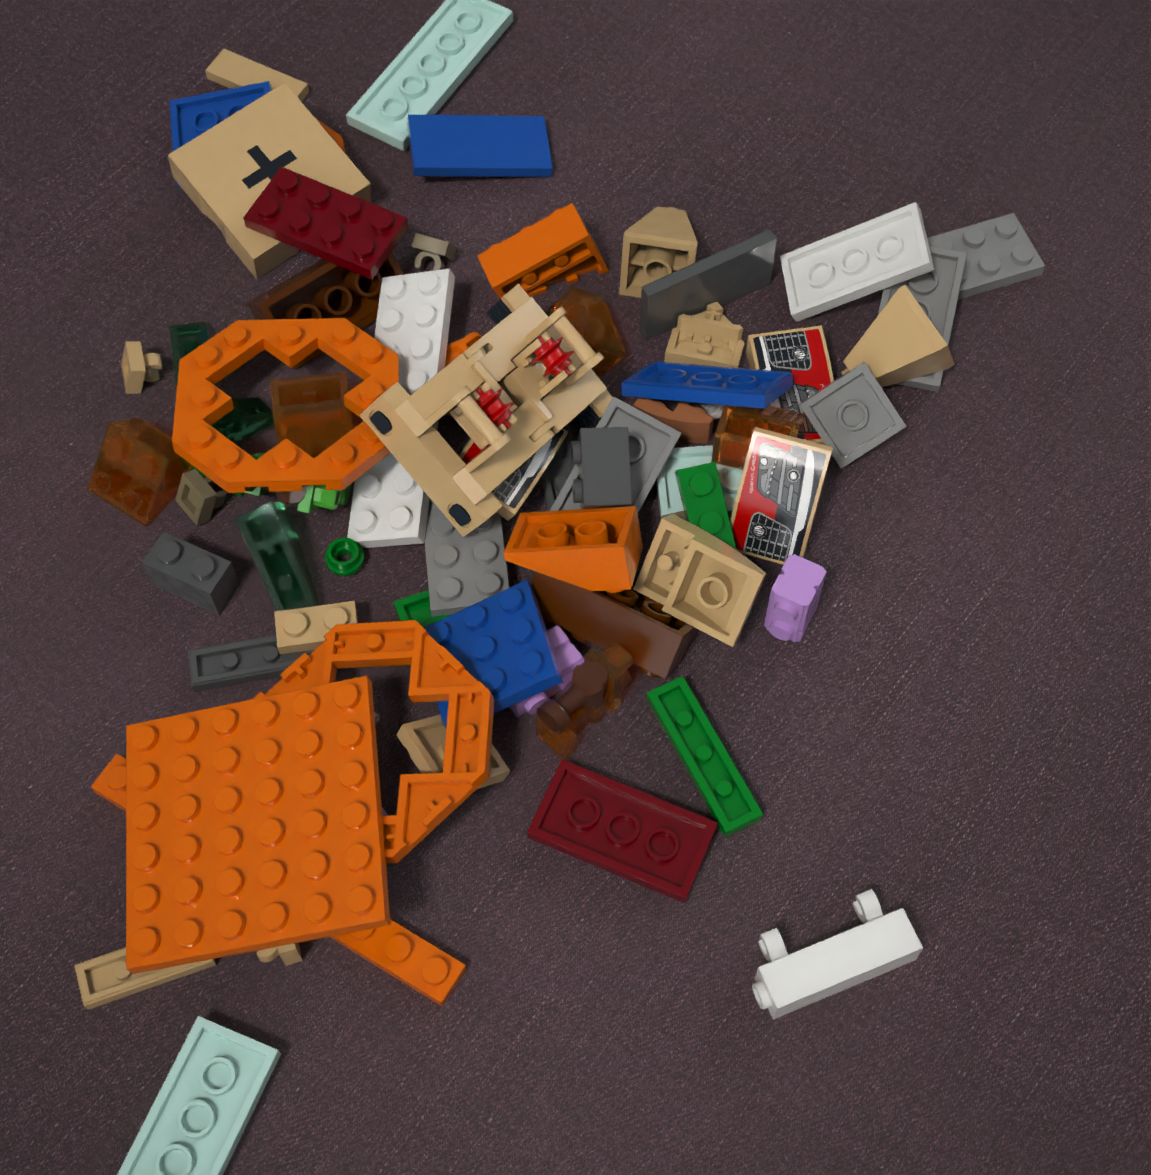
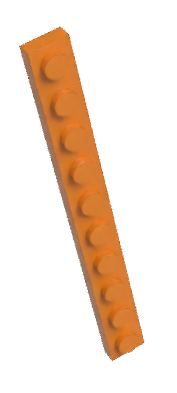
[90,753,467,1007]

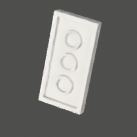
[780,202,935,322]

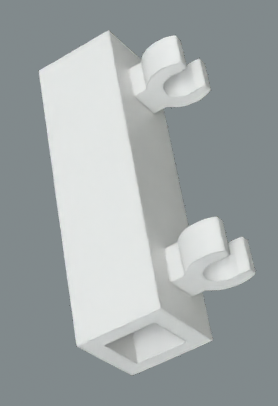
[752,889,923,1020]

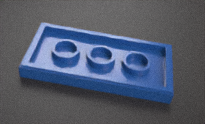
[407,114,553,177]
[621,361,793,409]

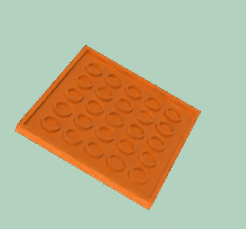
[126,675,391,974]

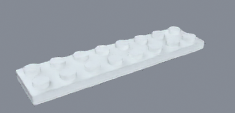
[347,268,455,548]

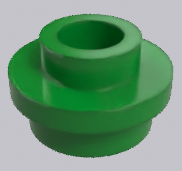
[325,538,365,576]

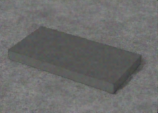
[640,230,777,341]

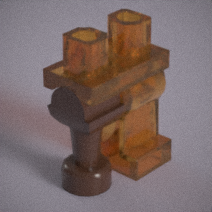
[536,642,633,761]

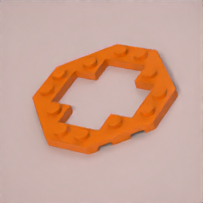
[172,318,399,493]
[253,620,495,864]

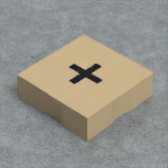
[168,82,371,279]

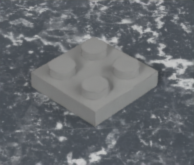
[799,361,907,469]

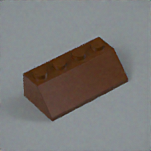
[247,252,404,369]
[531,572,699,679]

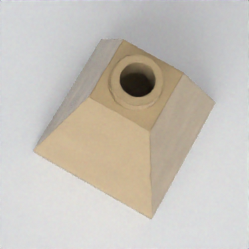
[619,206,698,298]
[841,285,955,387]

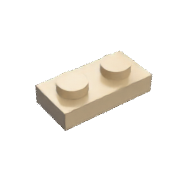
[274,601,358,654]

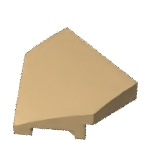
[664,302,744,368]

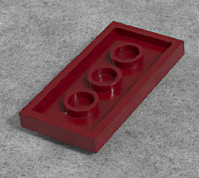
[243,166,408,279]
[527,759,718,903]

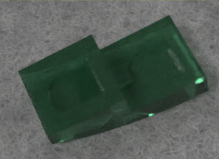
[211,397,277,442]

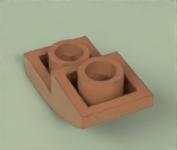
[633,397,714,444]

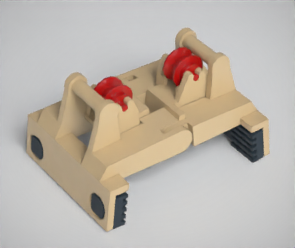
[359,284,613,537]

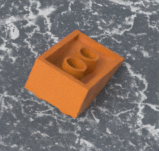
[503,506,643,593]

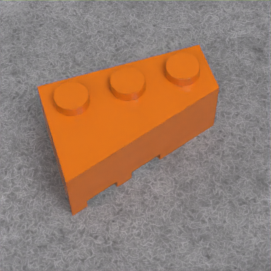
[477,203,609,299]

